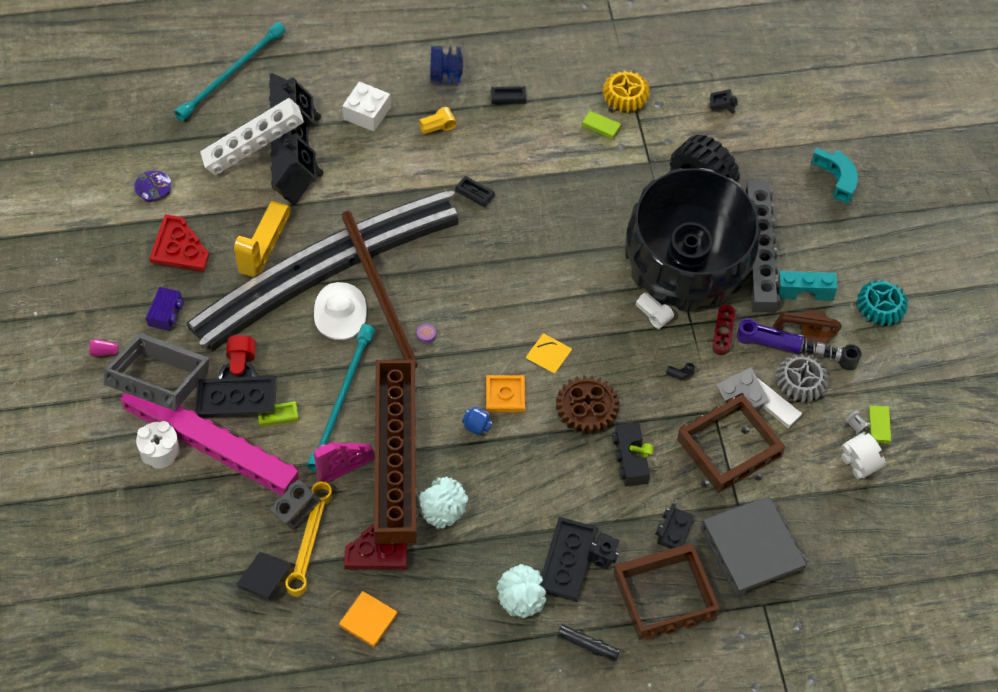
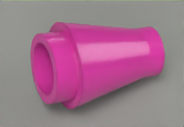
[90,338,118,357]

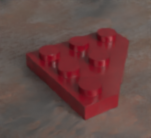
[344,524,408,570]

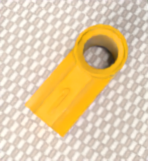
[419,107,457,134]

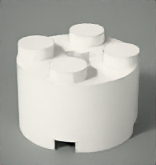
[136,421,180,468]
[841,432,886,480]

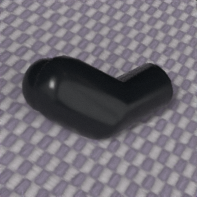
[666,363,695,380]

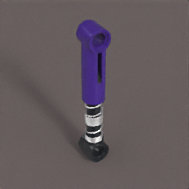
[737,318,862,371]

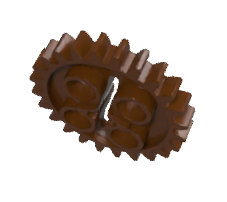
[556,375,619,434]

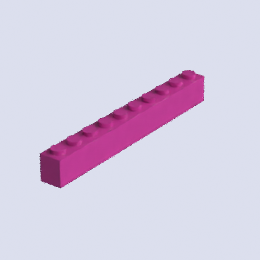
[120,393,300,496]

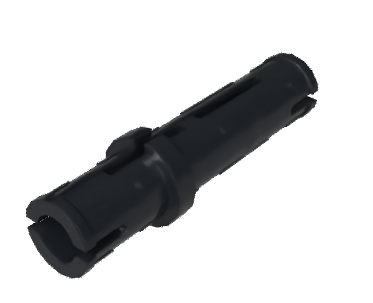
[557,624,620,662]

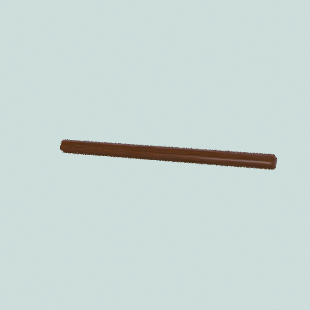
[342,211,418,369]

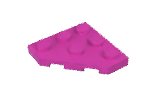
[313,442,374,483]

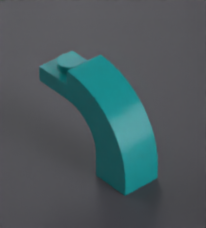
[811,148,858,204]

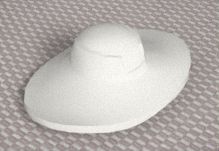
[314,282,367,340]

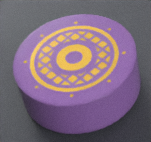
[417,324,436,344]

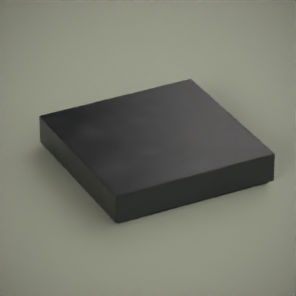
[237,552,294,601]

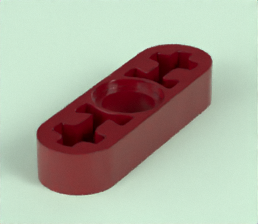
[712,305,735,355]

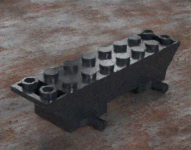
[269,73,324,205]

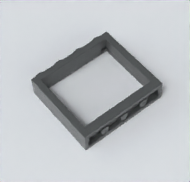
[104,333,209,411]

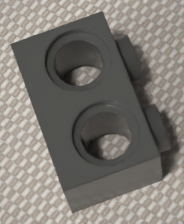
[271,479,321,530]

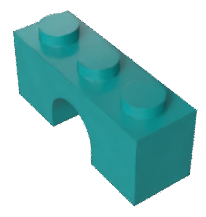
[777,271,837,301]

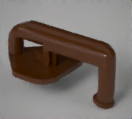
[773,309,842,343]

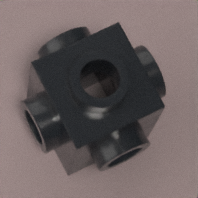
[588,532,620,569]

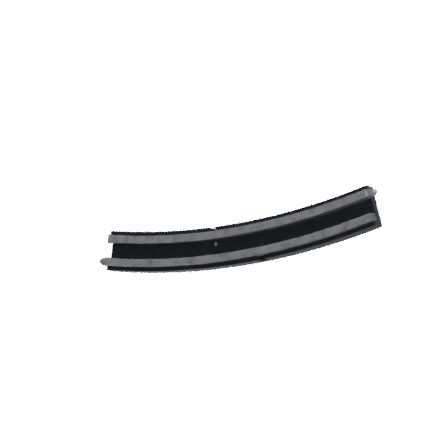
[187,191,458,352]

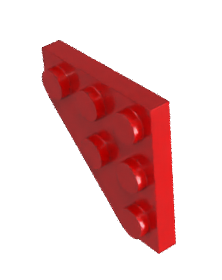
[149,214,209,272]

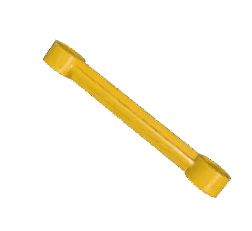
[285,482,332,597]

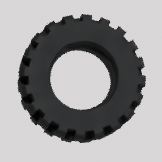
[670,135,740,183]

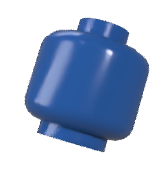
[462,406,493,435]

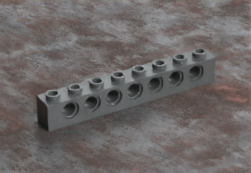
[745,181,780,313]

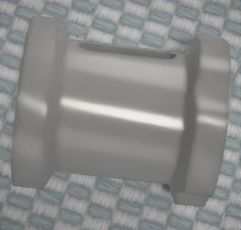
[844,411,871,435]

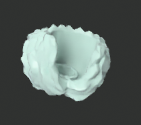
[416,477,468,529]
[497,564,546,618]

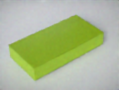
[582,111,621,140]
[258,401,299,427]
[868,405,891,444]

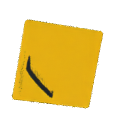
[526,334,572,373]

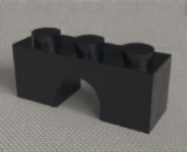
[612,423,650,487]

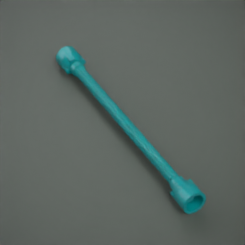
[174,22,286,121]
[306,324,375,472]

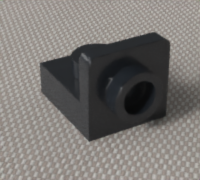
[710,89,738,113]

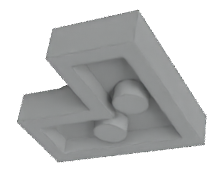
[716,368,769,409]

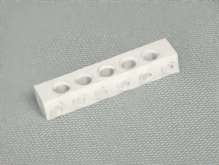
[200,98,304,175]

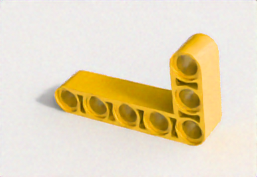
[234,201,291,277]

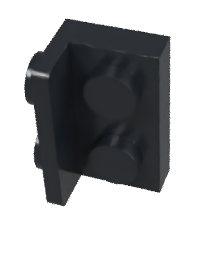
[655,502,695,549]

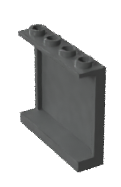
[701,496,807,598]

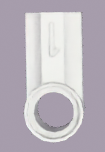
[636,293,674,329]

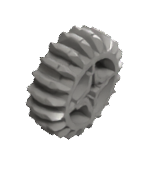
[776,353,829,403]

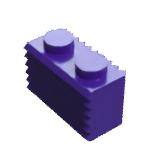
[146,286,184,331]

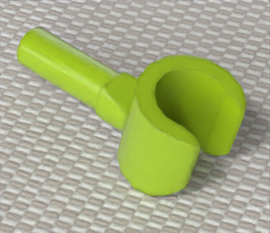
[630,443,654,457]

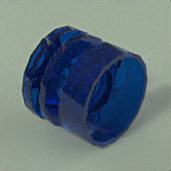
[430,46,463,83]

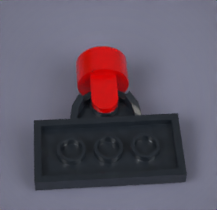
[196,334,277,418]

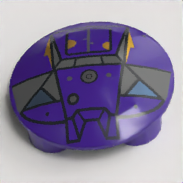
[134,170,171,203]

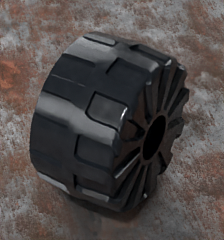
[625,168,761,311]

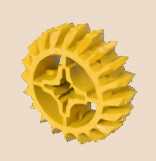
[603,70,650,113]

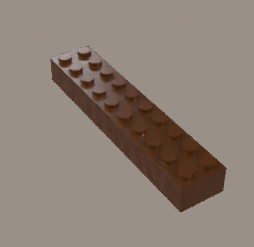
[374,360,416,544]

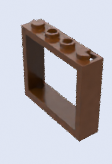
[677,394,785,493]
[613,543,720,640]

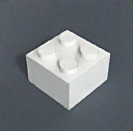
[342,82,391,132]

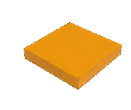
[486,375,525,412]
[339,591,398,647]

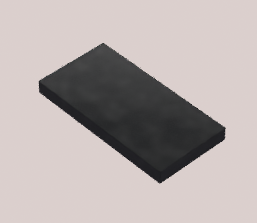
[540,517,598,602]

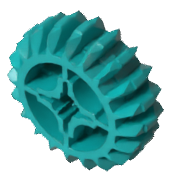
[856,279,908,327]

